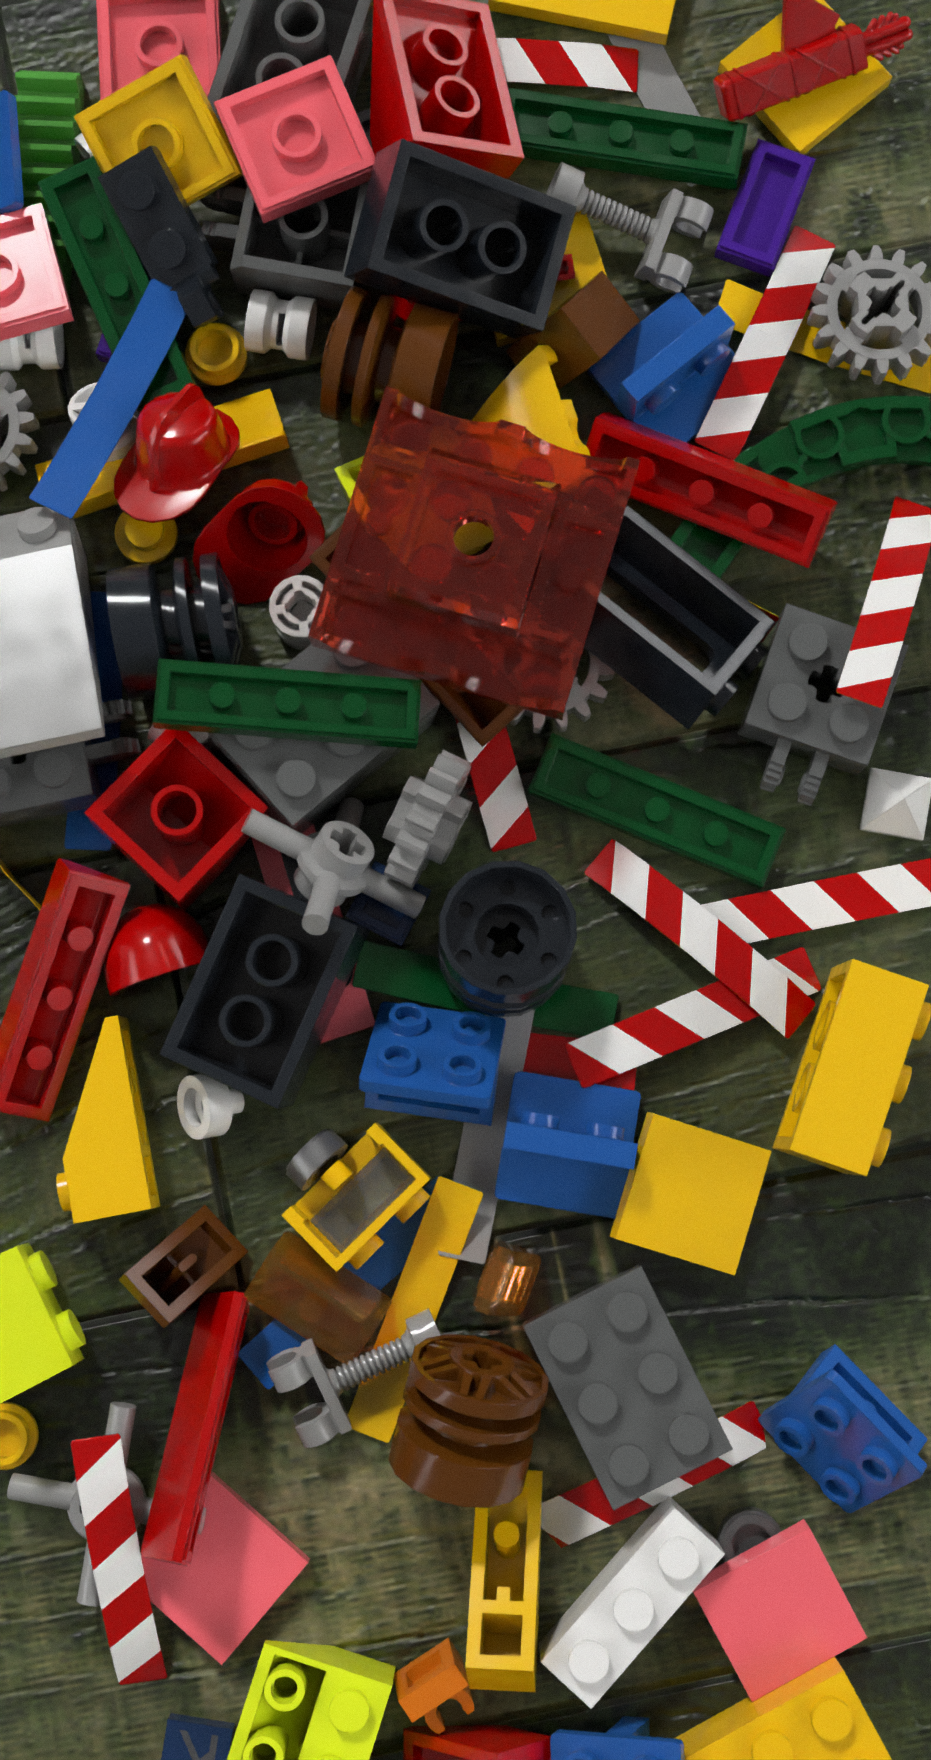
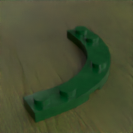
[671,396,931,579]

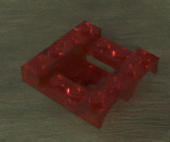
[308,386,640,721]

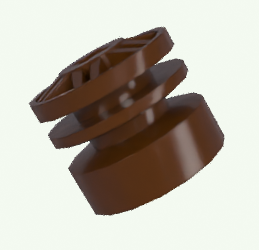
[320,287,459,444]
[388,1334,549,1508]

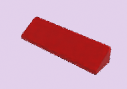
[586,412,837,568]
[0,858,130,1122]
[141,1291,250,1566]

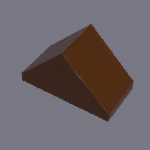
[504,271,640,390]
[119,1205,249,1329]

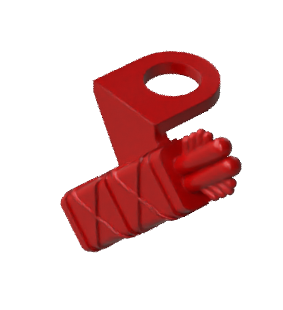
[713,0,913,122]

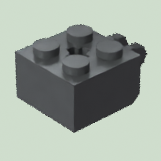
[198,181,369,311]
[738,603,908,806]
[0,699,141,828]

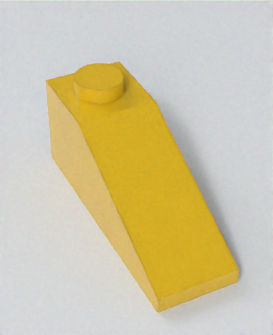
[56,1015,160,1224]
[465,1470,543,1693]

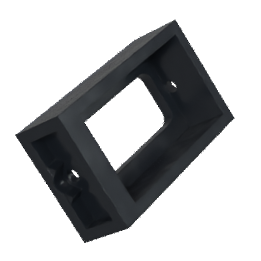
[508,481,775,730]

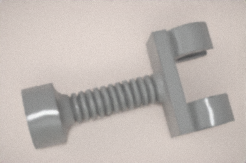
[546,162,714,294]
[266,1308,441,1448]

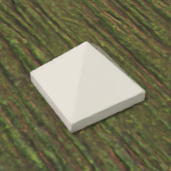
[860,767,931,841]

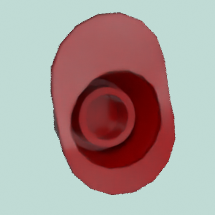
[114,383,240,523]
[193,478,326,604]

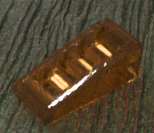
[473,1239,541,1316]

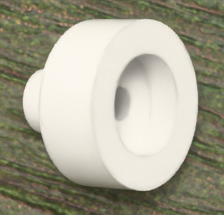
[177,1074,244,1140]

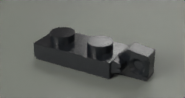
[97,146,225,328]

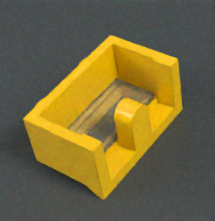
[281,1122,431,1272]

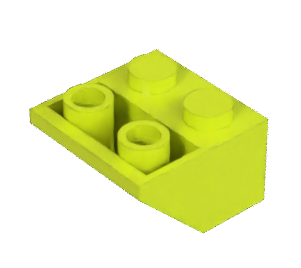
[227,1640,396,1760]

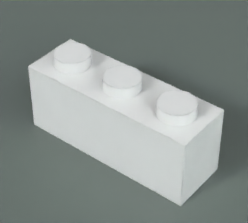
[538,1496,725,1709]

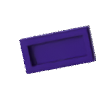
[714,138,816,278]

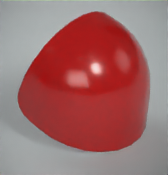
[102,903,209,996]

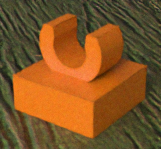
[394,1637,474,1734]

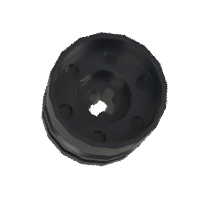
[106,552,243,702]
[438,861,577,1017]

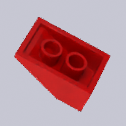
[370,0,524,179]

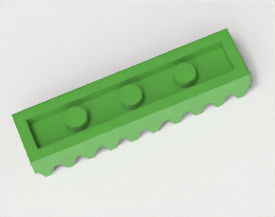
[14,70,85,300]

